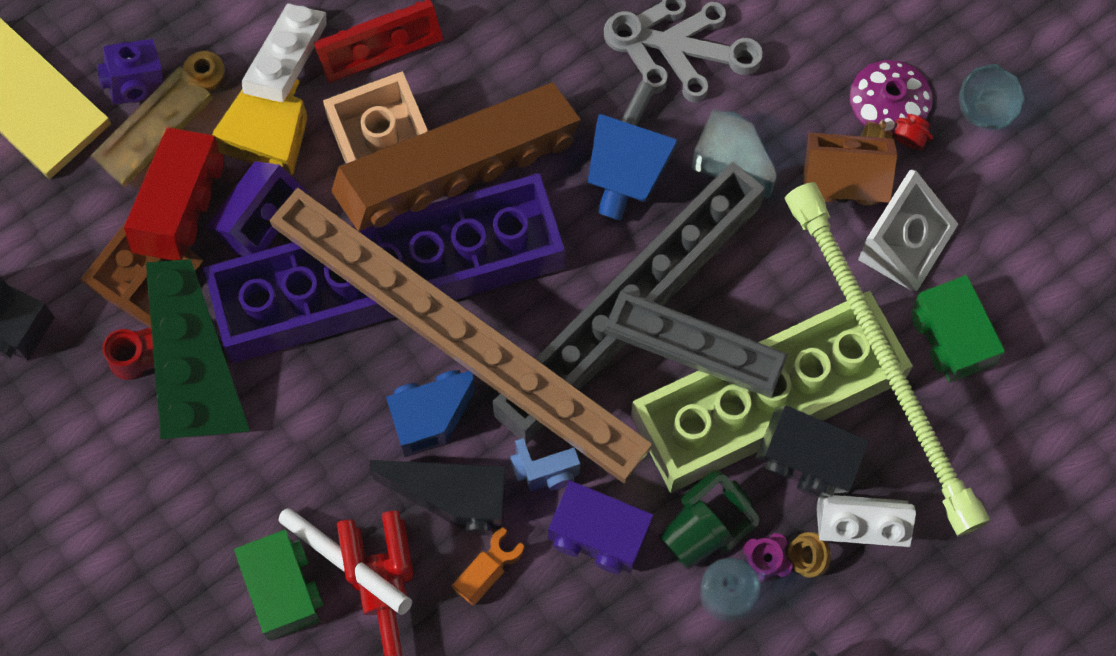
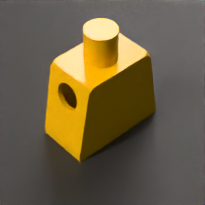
[212,79,307,176]

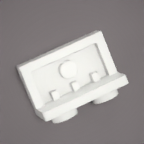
[817,495,916,547]

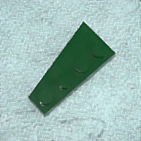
[146,259,250,439]

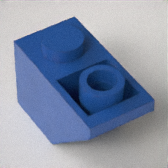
[386,370,475,457]

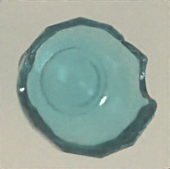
[958,64,1024,132]

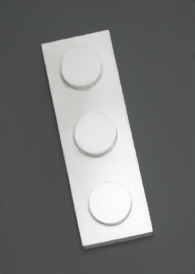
[242,3,327,103]

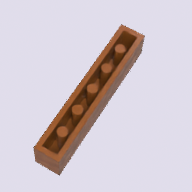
[331,82,581,232]

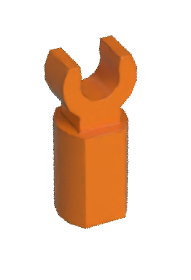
[451,528,525,606]

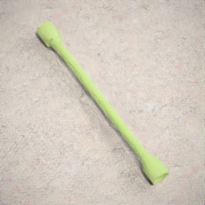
[785,182,991,537]

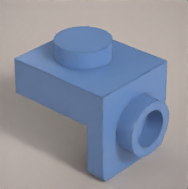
[510,438,580,492]

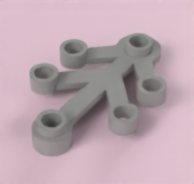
[604,0,763,103]

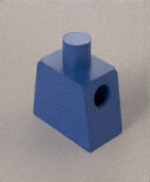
[588,114,678,221]

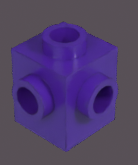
[97,39,163,105]

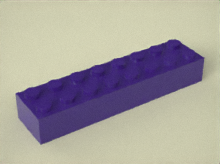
[203,173,565,364]

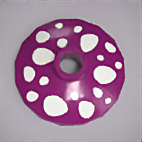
[850,60,932,134]

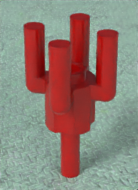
[337,510,414,656]

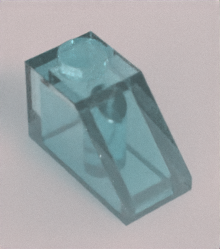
[692,109,777,199]

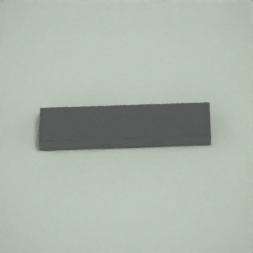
[604,290,788,398]

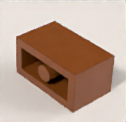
[803,132,897,205]

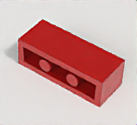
[124,127,224,260]

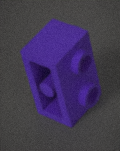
[205,161,308,256]
[548,480,653,574]

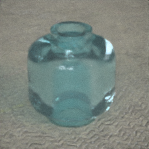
[699,557,761,622]

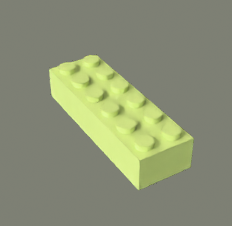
[631,290,913,493]

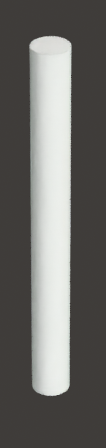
[279,508,412,615]

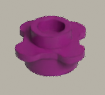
[743,533,793,583]

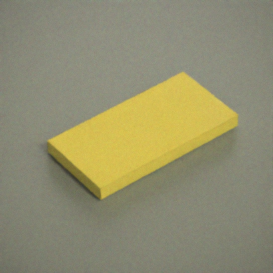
[0,18,111,180]

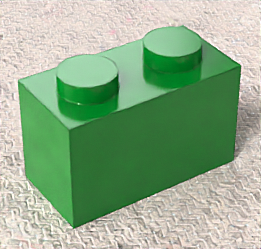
[911,275,1005,383]
[234,529,324,641]

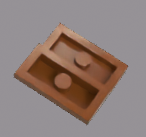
[80,222,204,328]

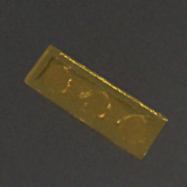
[91,66,213,188]

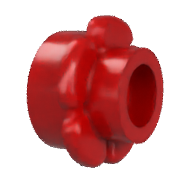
[892,114,933,151]

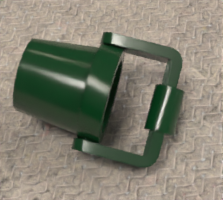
[658,470,759,570]

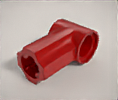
[103,327,154,380]

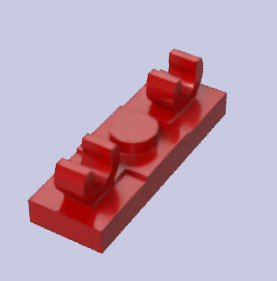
[313,0,444,83]

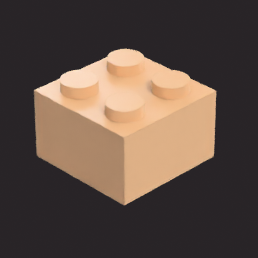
[323,71,428,163]

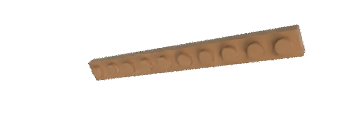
[270,188,652,484]

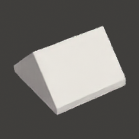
[858,170,958,291]

